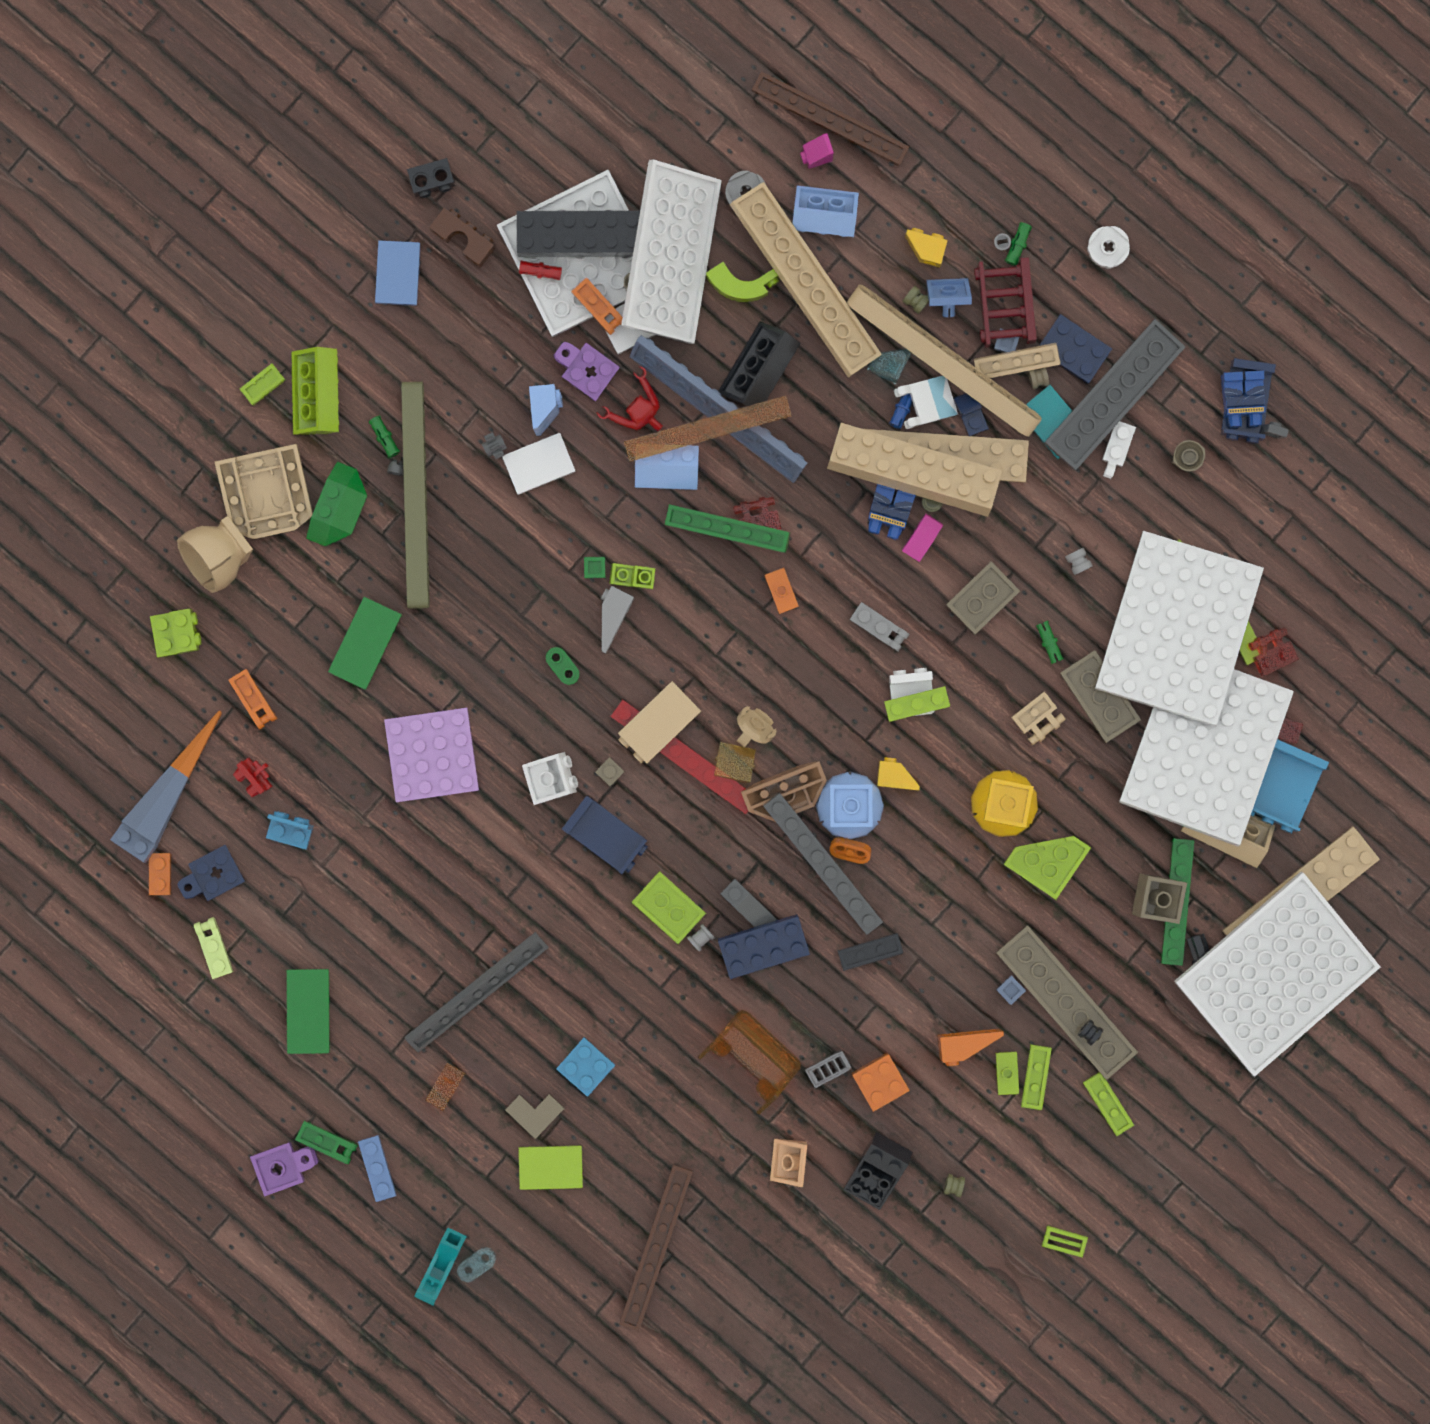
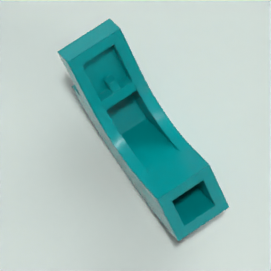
[414,1228,467,1305]

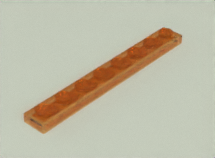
[624,396,792,462]

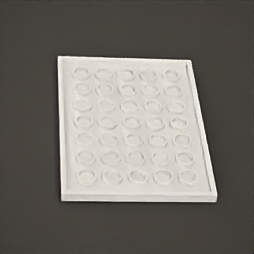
[1095,531,1264,726]
[1119,669,1294,847]
[1174,872,1380,1077]

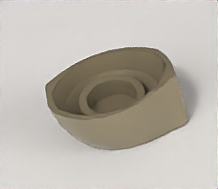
[1171,440,1205,471]

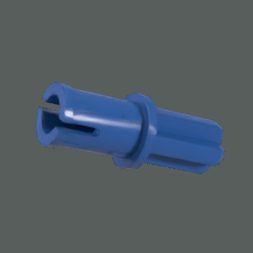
[889,394,912,429]

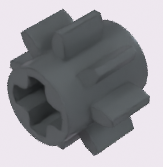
[481,432,507,459]

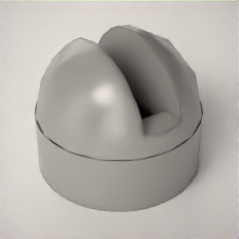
[994,233,1011,250]

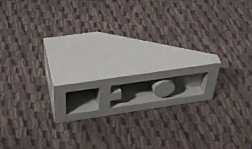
[601,586,635,654]

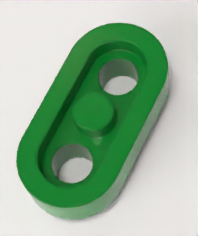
[546,647,580,685]

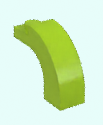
[706,262,779,302]

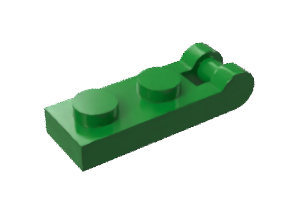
[295,1120,358,1164]

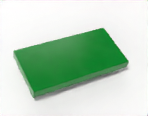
[328,597,402,690]
[287,969,330,1054]

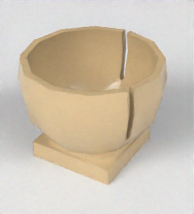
[177,516,253,593]

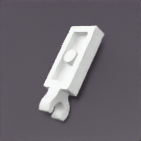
[1102,421,1136,479]

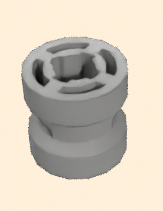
[1065,548,1093,575]

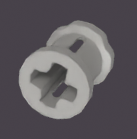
[687,924,715,952]

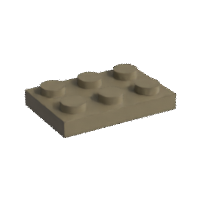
[946,561,1020,635]

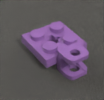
[554,342,620,401]
[250,1142,319,1196]

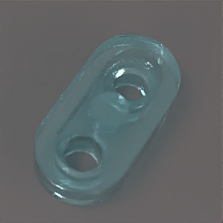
[457,1247,496,1282]

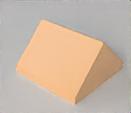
[770,1139,807,1187]

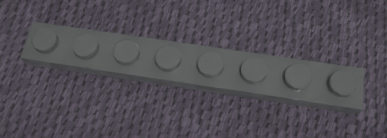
[763,792,883,935]
[405,932,549,1053]

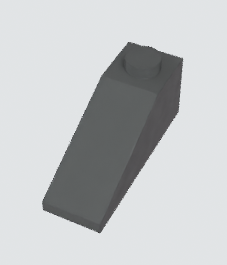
[720,879,777,927]

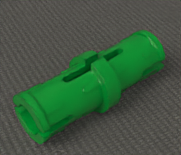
[1005,222,1032,266]
[368,415,400,458]
[1036,621,1064,664]

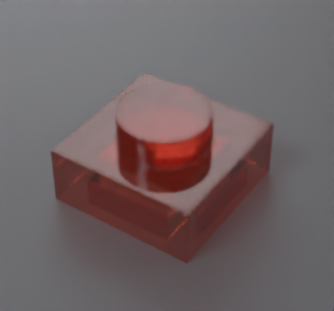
[1277,718,1303,744]

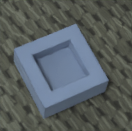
[993,328,1019,353]
[996,975,1026,1005]

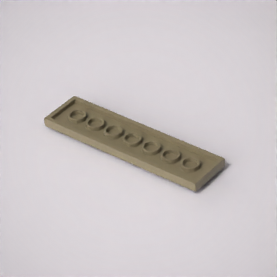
[995,925,1138,1080]

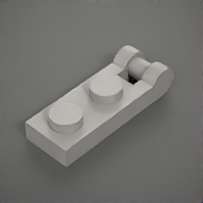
[850,602,910,652]

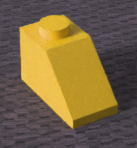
[877,757,920,791]

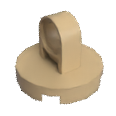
[737,706,777,748]

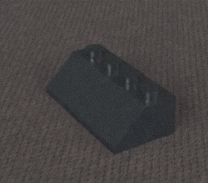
[718,321,800,415]

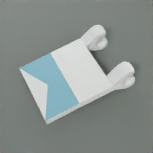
[894,376,958,429]

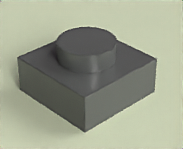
[1260,422,1289,439]

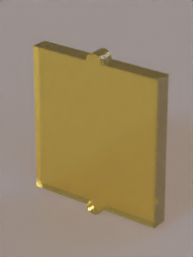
[714,742,756,783]

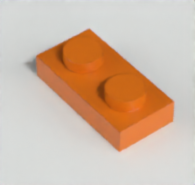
[149,853,171,895]

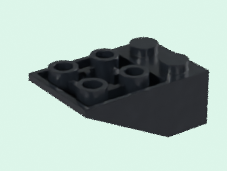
[843,1132,913,1210]

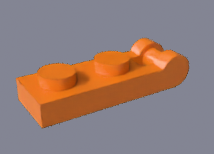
[571,277,623,335]
[228,669,277,730]

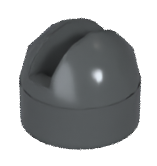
[387,460,404,476]

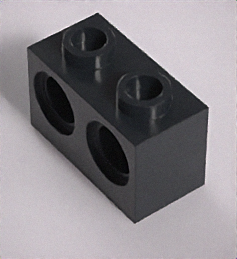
[407,158,455,198]

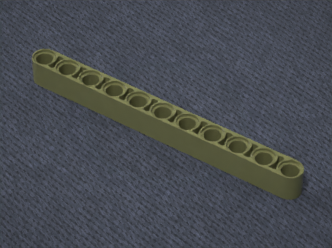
[401,381,430,609]

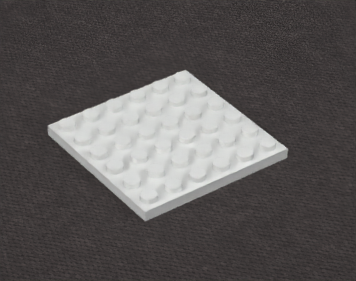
[497,170,633,337]

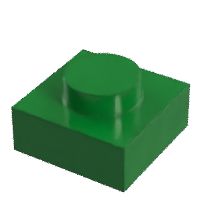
[584,557,606,579]

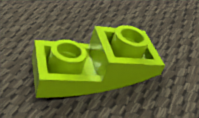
[609,563,656,589]

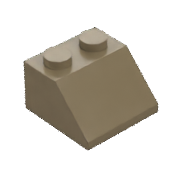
[1132,873,1187,924]

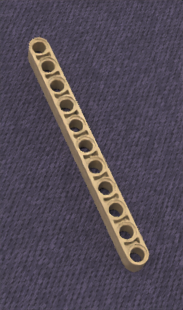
[847,285,1042,437]

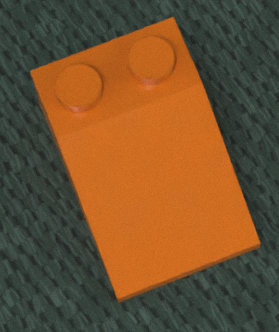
[937,1028,1004,1066]

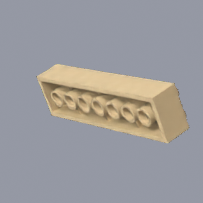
[827,423,1002,517]

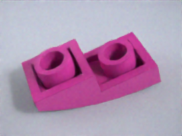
[902,513,943,562]

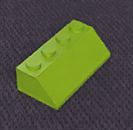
[292,347,339,435]

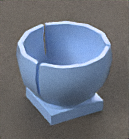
[816,772,884,839]

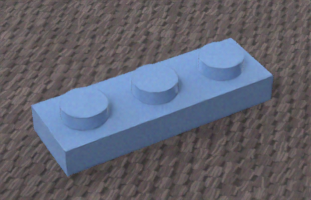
[358,1135,397,1202]

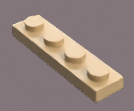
[974,343,1061,378]

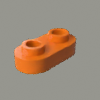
[829,837,872,864]

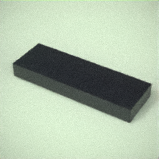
[837,933,904,971]

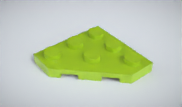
[1004,836,1091,900]

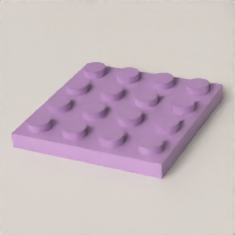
[384,708,479,802]

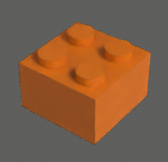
[851,1052,910,1112]

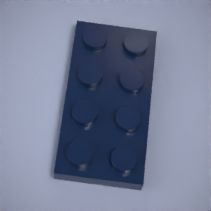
[718,914,810,979]

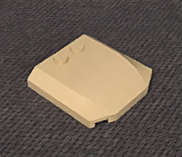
[215,444,313,539]

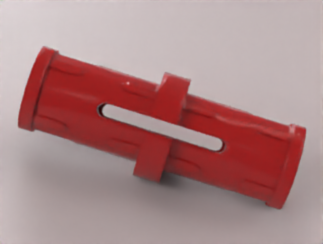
[519,260,562,280]

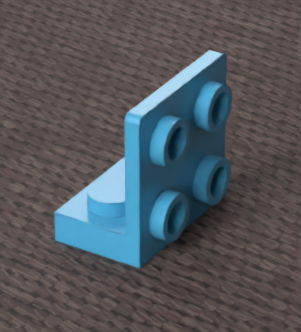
[266,811,314,850]

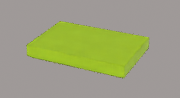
[632,871,706,944]
[519,1145,583,1190]

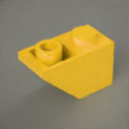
[905,228,948,268]

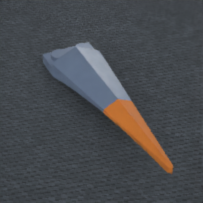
[110,711,222,864]

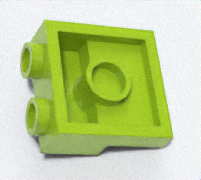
[150,608,202,658]

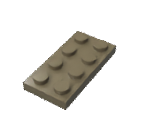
[1059,650,1141,743]

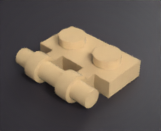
[1011,692,1066,745]

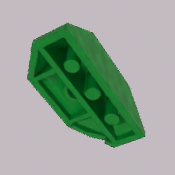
[306,462,368,547]

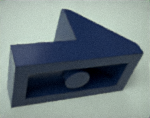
[953,393,989,436]

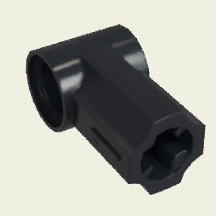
[1186,933,1210,965]

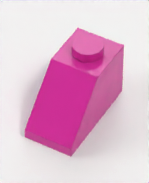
[800,133,834,169]

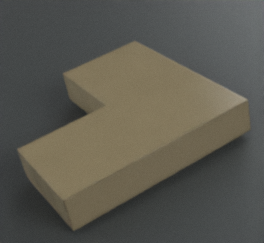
[505,1094,564,1139]

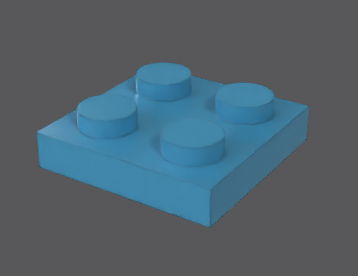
[556,1037,615,1097]

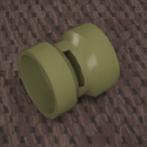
[902,286,929,315]

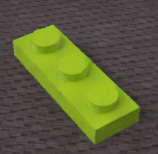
[884,686,950,722]

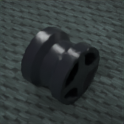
[1077,1019,1103,1046]

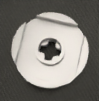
[1087,226,1130,269]

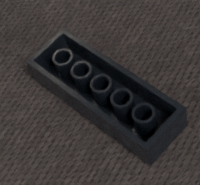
[517,211,640,257]

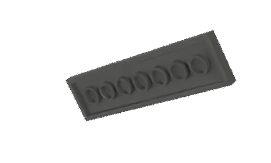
[1044,319,1185,471]

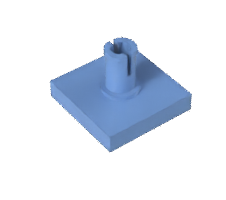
[926,278,972,317]

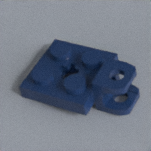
[177,845,245,901]

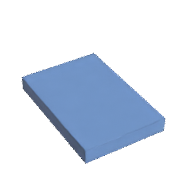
[375,240,421,306]

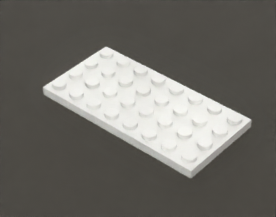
[621,159,722,344]

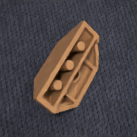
[741,761,827,822]

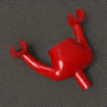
[596,366,663,432]

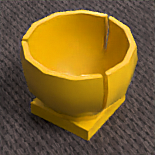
[971,770,1038,837]

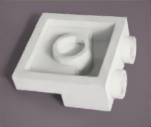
[522,752,578,805]

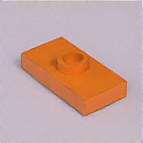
[764,568,799,614]

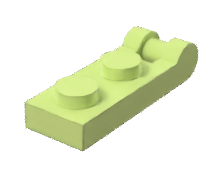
[194,917,233,979]

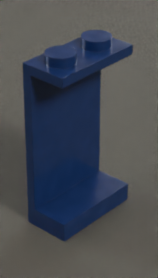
[1221,358,1276,444]
[562,796,648,874]

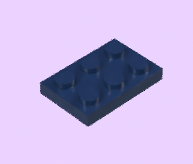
[1039,314,1112,384]

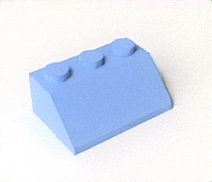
[792,186,859,237]
[529,384,563,436]
[635,443,699,490]

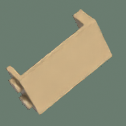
[618,681,701,764]

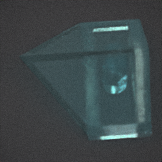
[867,349,912,384]

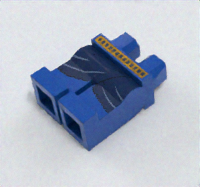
[1221,371,1265,428]
[868,484,916,540]

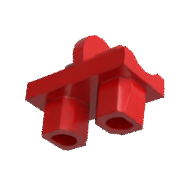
[233,758,272,797]

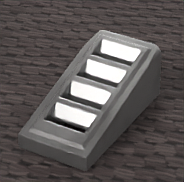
[805,1050,852,1088]

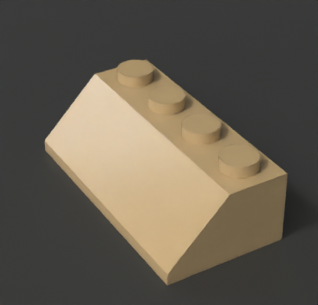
[1181,815,1275,868]

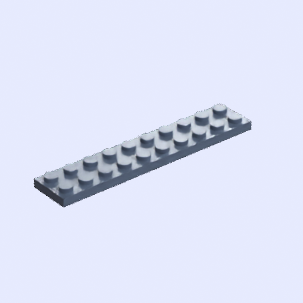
[629,335,807,483]

